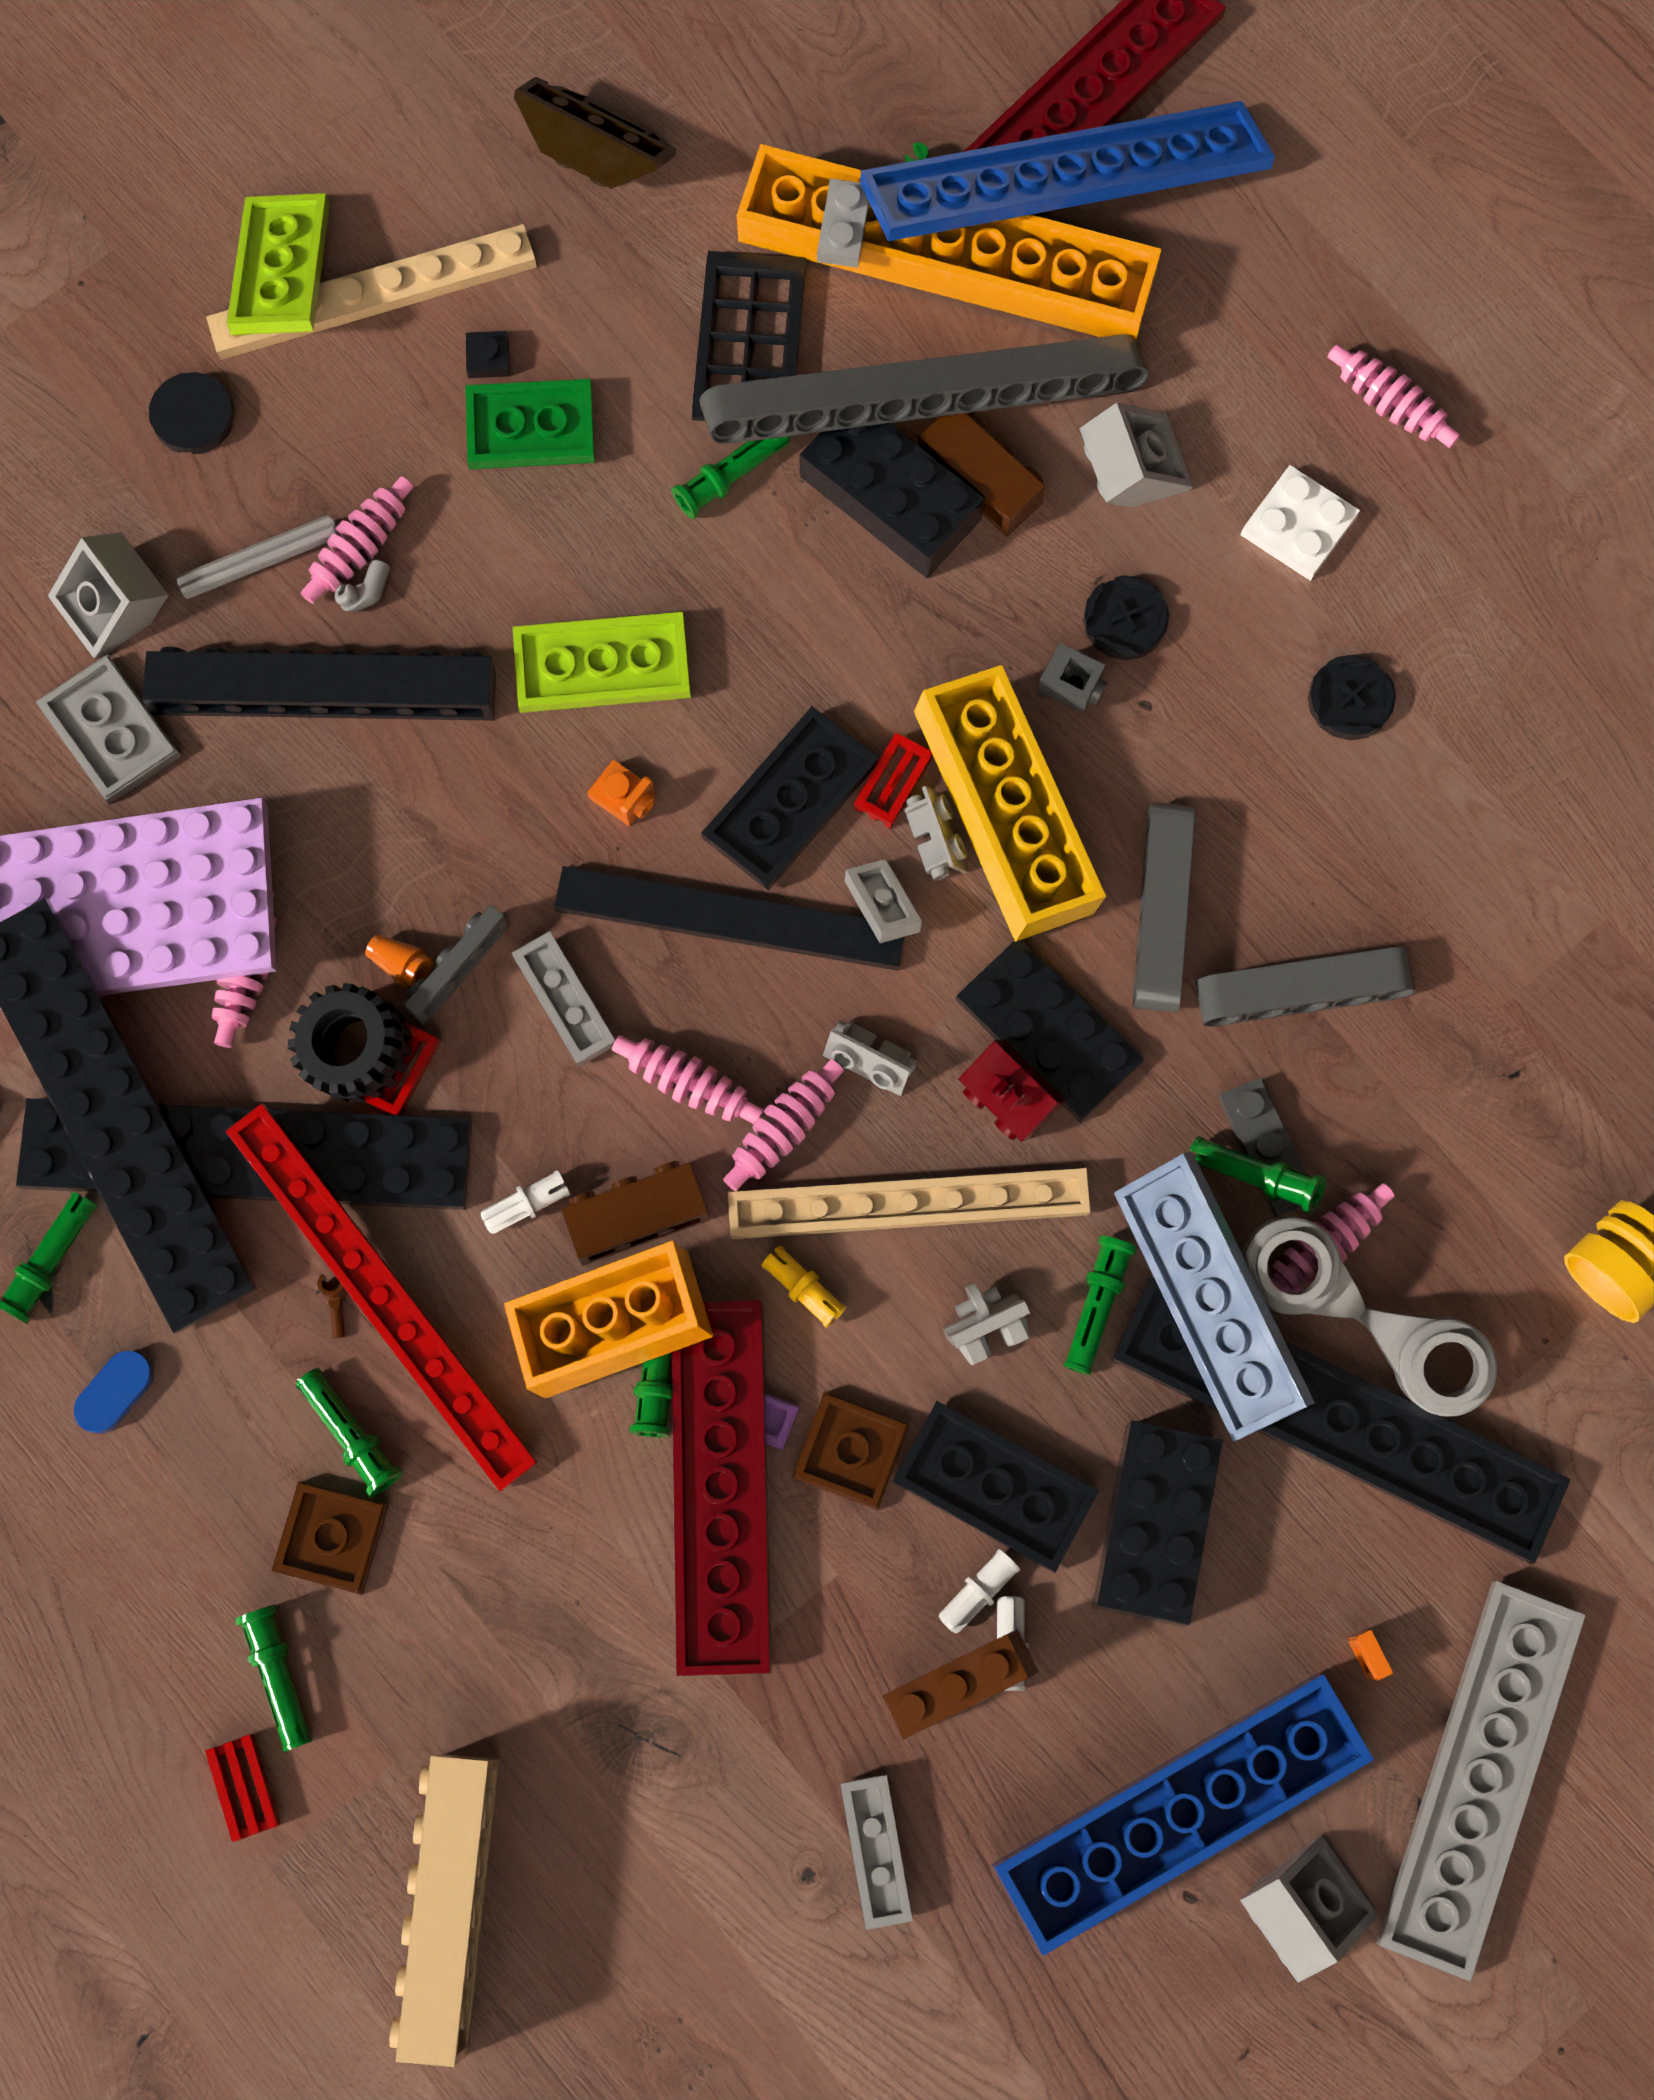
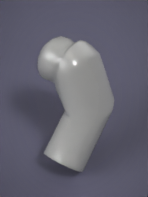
[334,560,391,613]

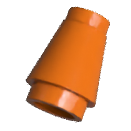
[365,934,433,988]

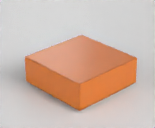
[1348,1630,1393,1681]

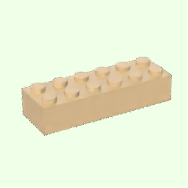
[390,1754,500,2067]

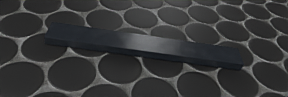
[554,866,904,971]

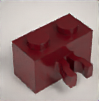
[958,1039,1066,1142]

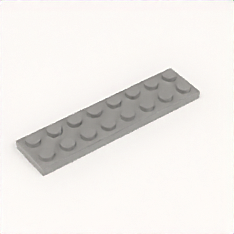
[1376,1581,1585,1982]

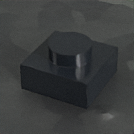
[466,331,510,378]

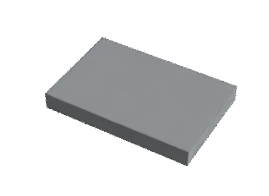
[36,654,181,805]

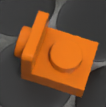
[587,759,656,827]

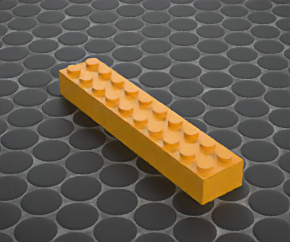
[736,144,1162,341]

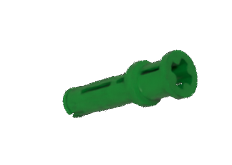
[671,436,790,519]
[1190,1136,1326,1214]
[0,1191,98,1324]
[1063,1235,1138,1376]
[629,1352,672,1438]
[295,1368,404,1498]
[234,1604,313,1752]

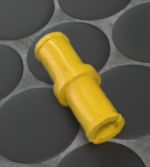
[761,1245,846,1328]

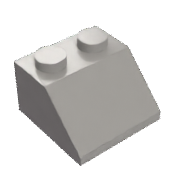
[1079,402,1193,507]
[48,532,169,659]
[1240,1835,1379,1983]

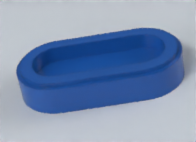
[74,1351,153,1434]

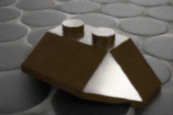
[514,77,676,189]

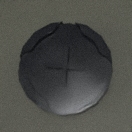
[149,372,234,454]
[1083,575,1169,660]
[1308,655,1396,740]

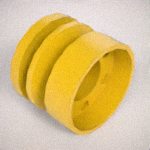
[1564,1200,1654,1323]

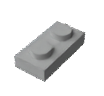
[817,178,870,268]
[845,859,922,943]

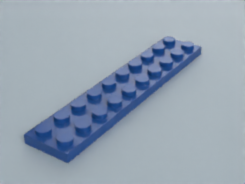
[860,101,1275,242]

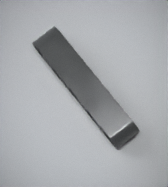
[1133,802,1195,1013]
[1195,947,1416,1027]

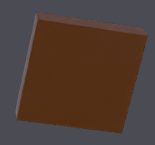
[792,1391,910,1511]
[271,1481,389,1595]

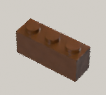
[918,412,1045,537]
[561,1161,709,1266]
[883,1629,1038,1740]

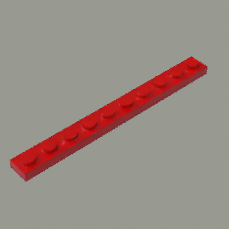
[225,1103,538,1492]

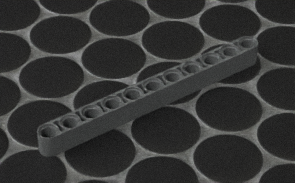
[699,334,1149,444]

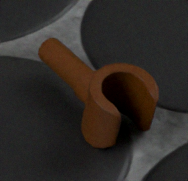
[317,1274,348,1339]

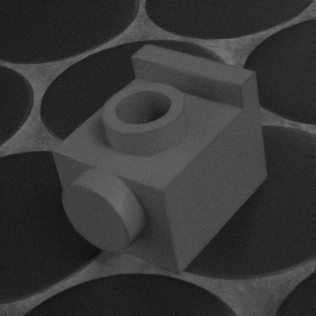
[1037,643,1108,713]

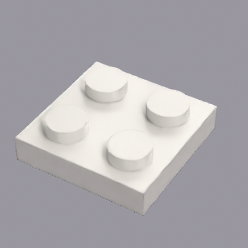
[1241,465,1360,581]

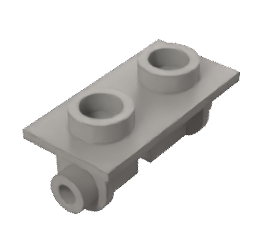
[904,786,968,881]
[823,1021,918,1096]

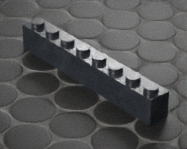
[142,647,496,721]

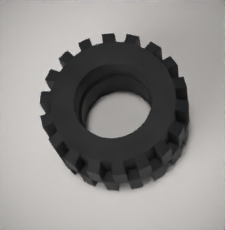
[288,983,412,1103]

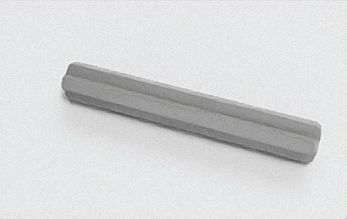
[176,515,339,599]

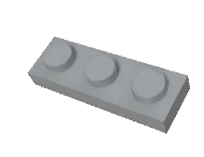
[512,931,615,1067]
[840,1775,913,1930]

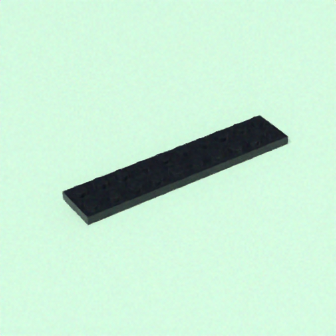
[0,898,257,1333]
[16,1098,472,1210]
[1112,1277,1571,1564]

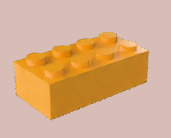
[504,1240,713,1399]

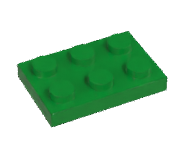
[465,379,595,470]

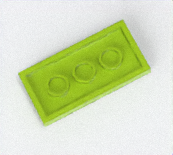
[227,193,330,335]
[513,612,691,713]

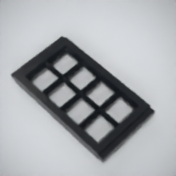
[692,251,806,421]

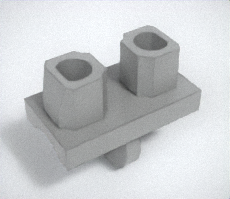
[942,1283,1030,1365]

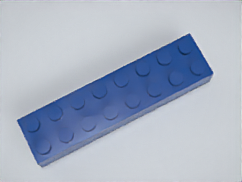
[992,1674,1374,1956]

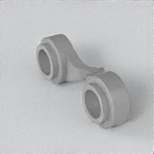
[1242,1216,1497,1417]

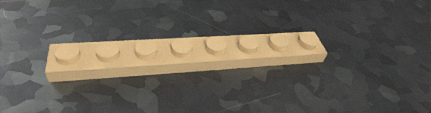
[206,224,537,360]
[728,1168,1090,1239]

